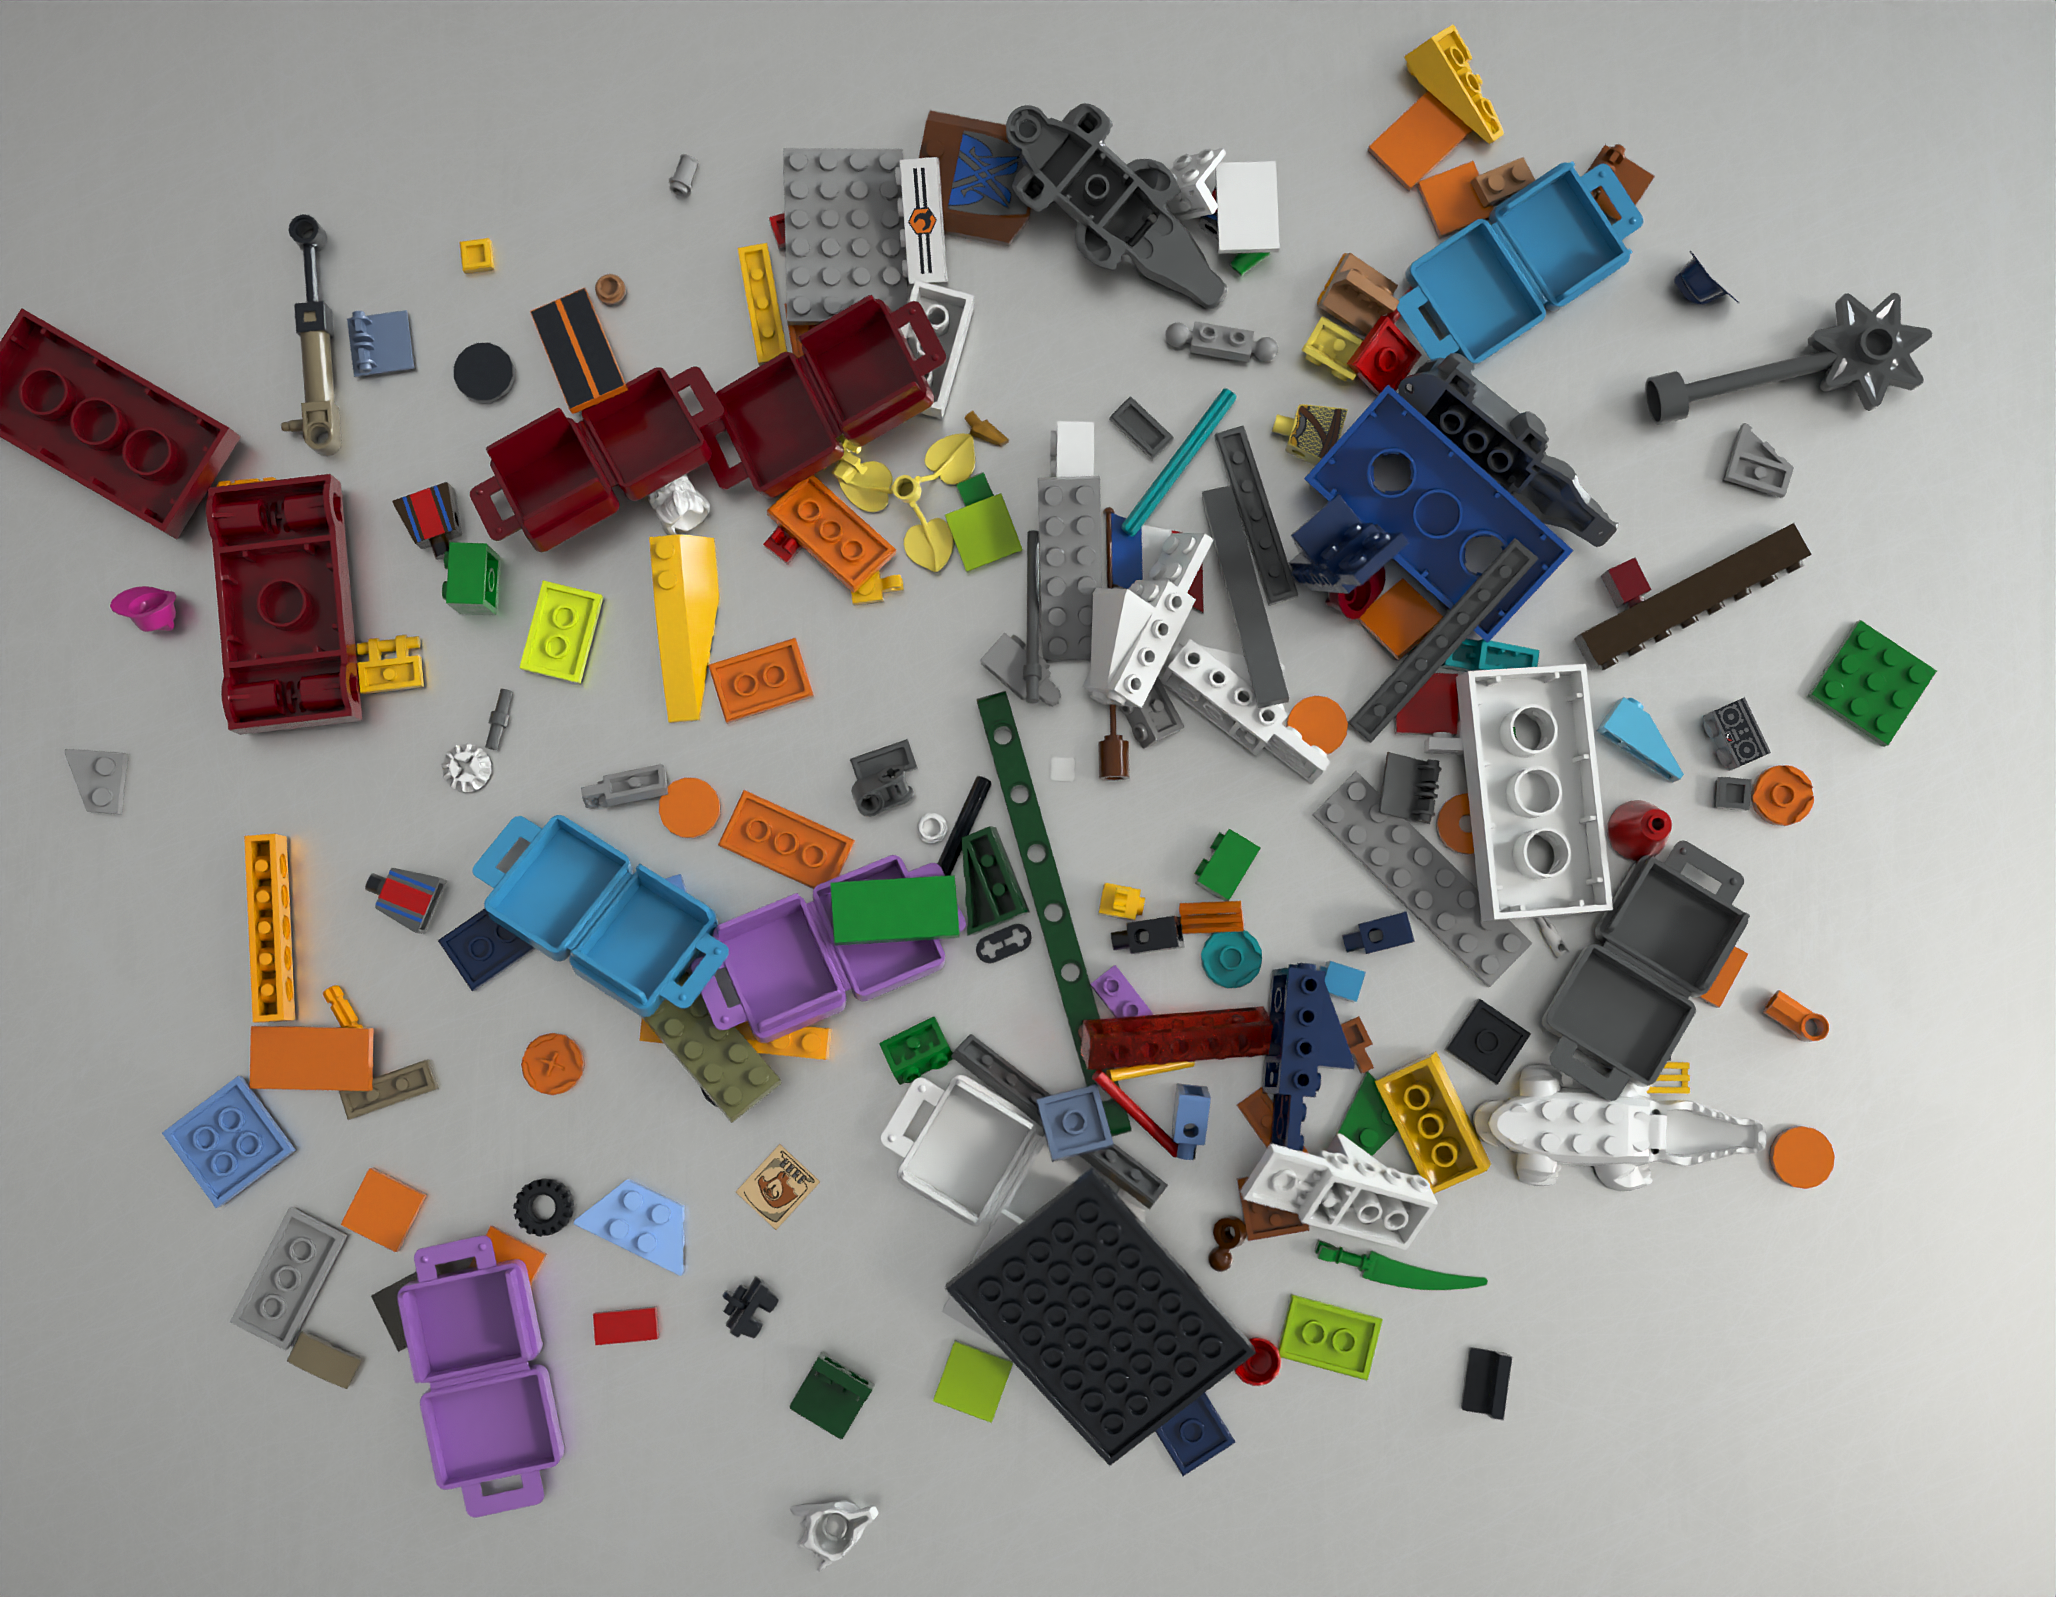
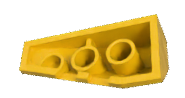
[1404,24,1504,144]

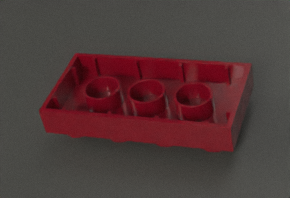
[0,308,241,540]

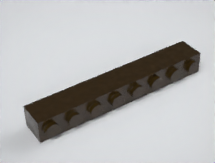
[1574,523,1812,671]

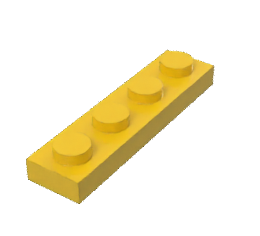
[737,243,787,366]

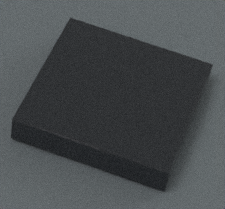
[1444,999,1531,1085]

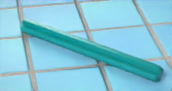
[1121,388,1236,537]

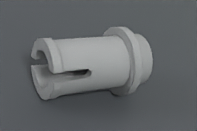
[669,154,699,196]

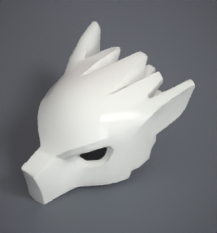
[790,1501,878,1572]

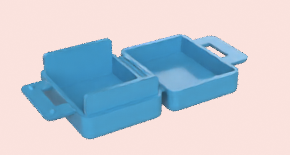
[1396,161,1643,367]
[473,815,729,1017]

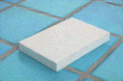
[1215,161,1280,254]

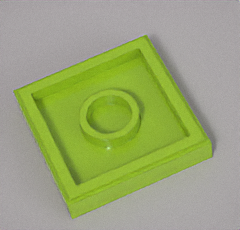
[944,493,1023,572]
[933,1340,1013,1423]

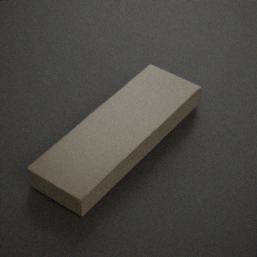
[338,1059,439,1120]

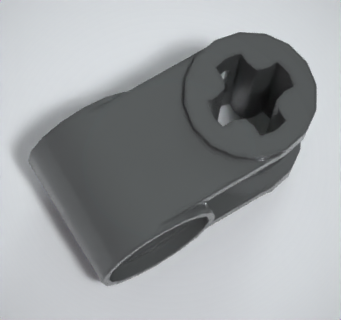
[851,765,914,817]

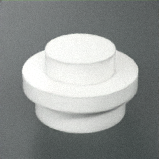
[917,813,947,844]

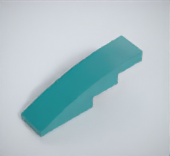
[1410,638,1540,672]

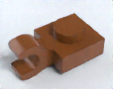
[1341,1016,1374,1074]

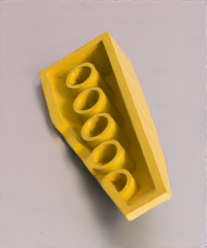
[649,534,720,723]

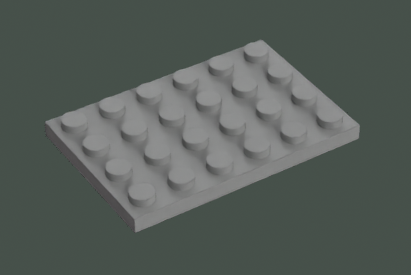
[783,148,907,325]

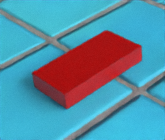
[593,1307,659,1345]

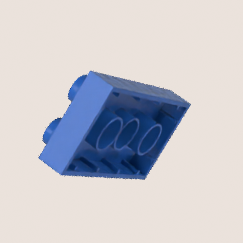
[1304,385,1574,643]

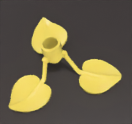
[838,433,975,572]

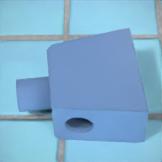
[1172,1083,1211,1160]

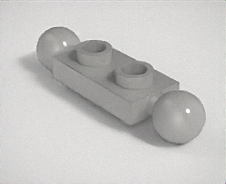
[1165,322,1278,362]

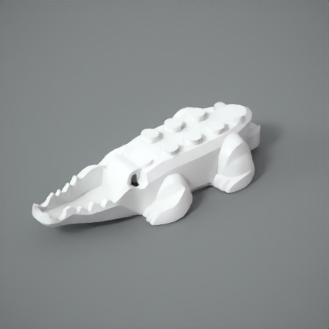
[1473,1064,1766,1191]

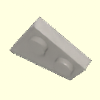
[1724,423,1794,498]
[65,749,128,815]

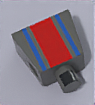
[365,868,447,934]

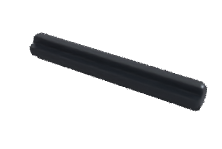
[937,776,991,876]

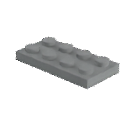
[230,1207,347,1350]

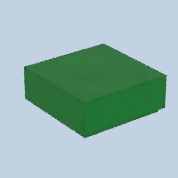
[955,472,994,507]

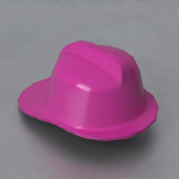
[110,586,177,632]

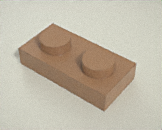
[1471,157,1535,208]

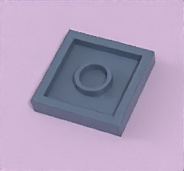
[1036,1084,1114,1162]

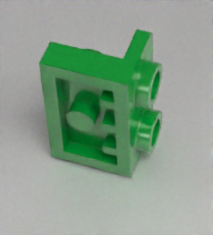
[879,1016,953,1085]

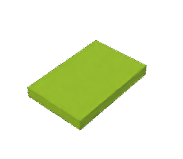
[1277,1294,1383,1381]

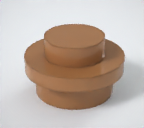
[595,274,626,304]

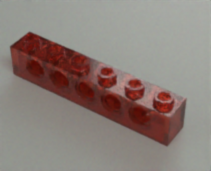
[1081,1006,1273,1070]

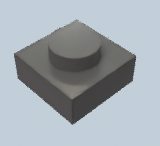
[1715,777,1752,811]

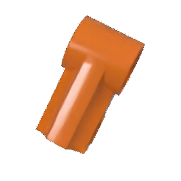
[1763,990,1829,1042]

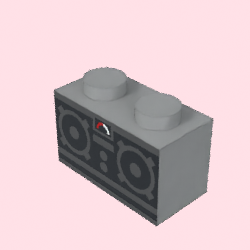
[1703,697,1771,771]

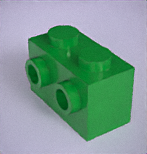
[1194,829,1261,901]

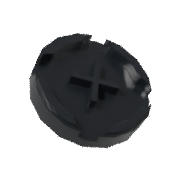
[454,343,515,403]

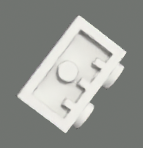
[1166,148,1226,221]

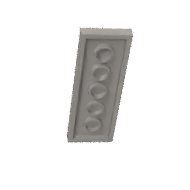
[1038,476,1102,660]

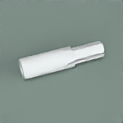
[1535,917,1569,958]

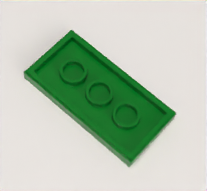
[830,875,960,946]

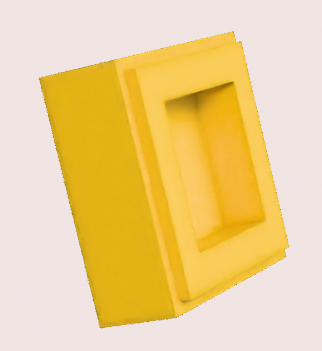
[459,238,495,274]

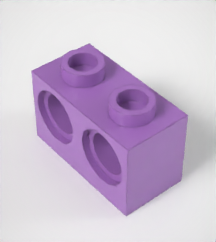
[1090,965,1153,1033]

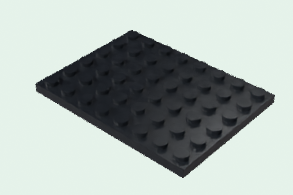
[946,1167,1256,1466]

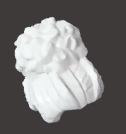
[648,474,710,535]

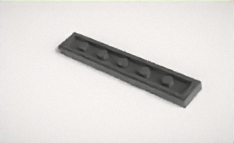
[1214,425,1299,606]

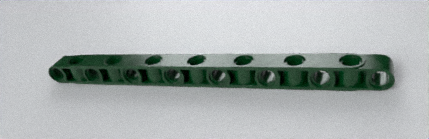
[976,691,1132,1137]

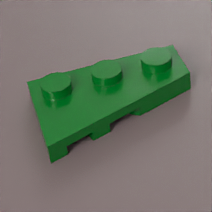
[1333,1071,1398,1156]

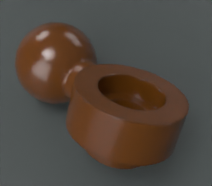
[1208,1216,1247,1272]

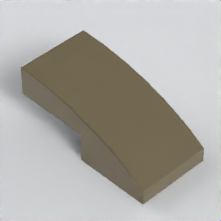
[287,1331,361,1389]

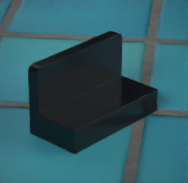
[1461,1347,1512,1420]

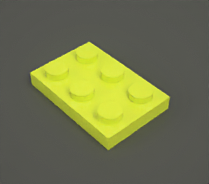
[519,580,604,684]

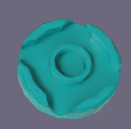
[1201,930,1262,989]

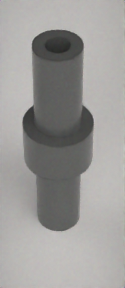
[485,689,513,750]

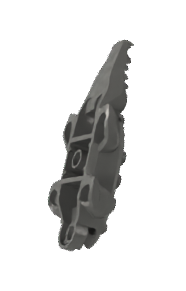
[1006,103,1227,309]

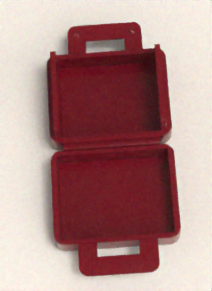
[700,295,946,498]
[469,366,725,552]

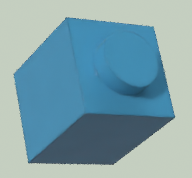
[1318,961,1366,1002]

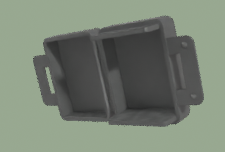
[1542,840,1750,1101]

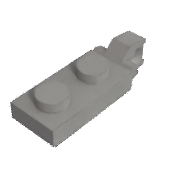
[581,764,668,808]

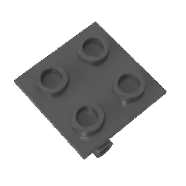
[1379,752,1442,824]

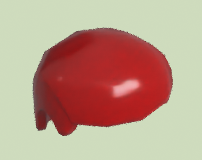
[1234,1337,1281,1386]

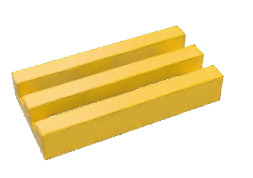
[1646,1062,1690,1094]

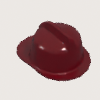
[1325,566,1386,620]

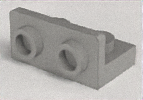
[1119,676,1184,749]

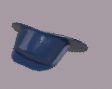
[1674,250,1740,304]

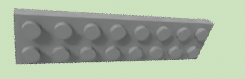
[1312,771,1532,987]

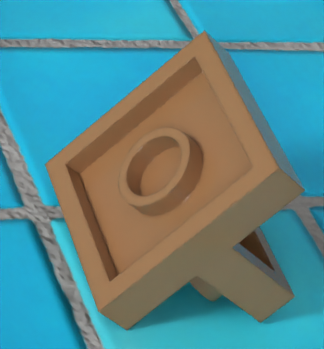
[1318,253,1400,337]

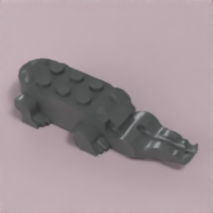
[1398,353,1619,547]

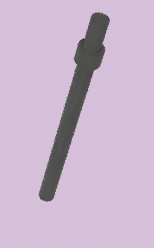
[1023,530,1042,704]

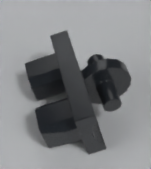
[722,1276,779,1339]

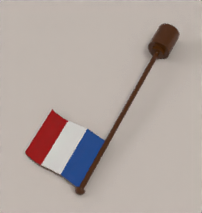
[1098,507,1204,781]

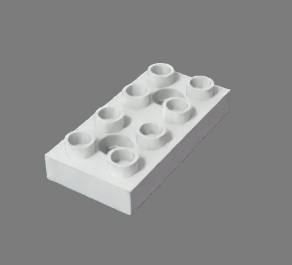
[1456,664,1613,922]

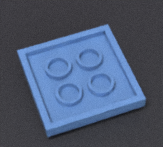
[162,1076,296,1208]

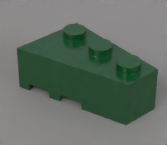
[962,826,1030,936]

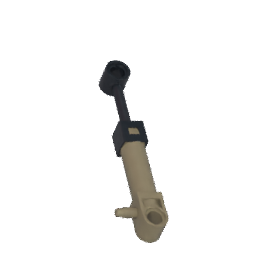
[281,214,342,456]

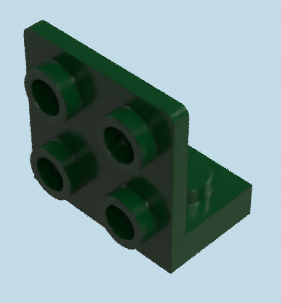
[789,1352,875,1439]

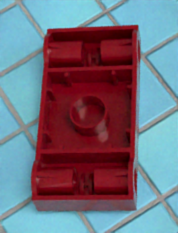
[206,474,362,735]

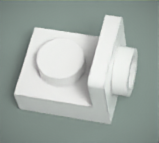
[1424,721,1464,755]

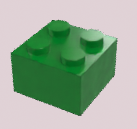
[442,542,500,615]

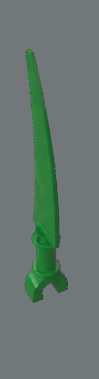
[1315,1240,1488,1290]

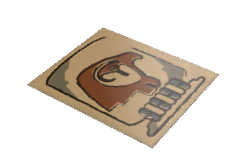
[736,1144,820,1230]

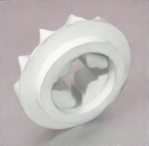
[441,743,491,792]

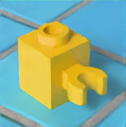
[1098,883,1145,921]

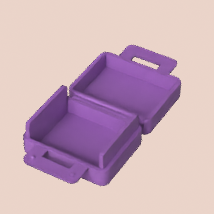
[691,855,966,1043]
[398,1235,564,1518]

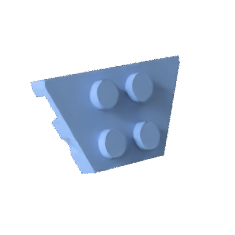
[573,1179,685,1276]

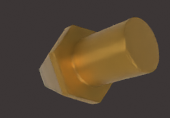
[964,411,1009,446]

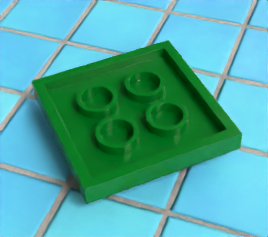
[1808,620,1937,747]

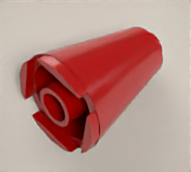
[1607,800,1672,861]

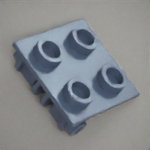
[347,310,414,377]

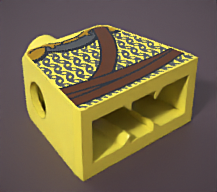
[1272,404,1348,466]

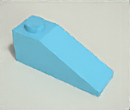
[1596,697,1684,783]

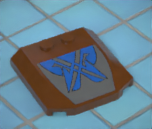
[919,110,1032,247]

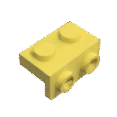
[1302,316,1363,381]

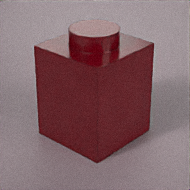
[1601,557,1652,608]

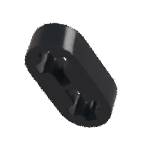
[976,924,1032,964]

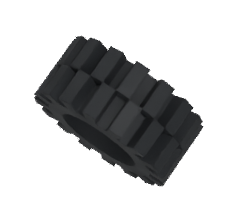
[513,1178,574,1237]

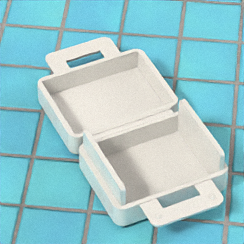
[881,1074,1146,1231]

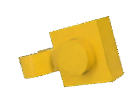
[851,570,904,606]

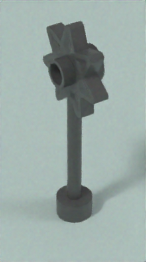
[1645,293,1932,425]

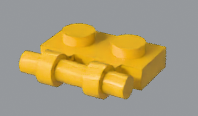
[357,634,424,694]

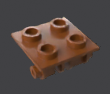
[1585,144,1655,221]

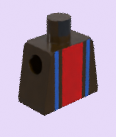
[392,482,462,560]

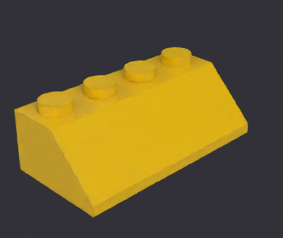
[1375,1051,1491,1194]

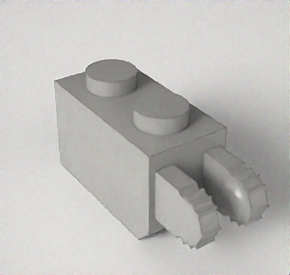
[980,633,1061,707]

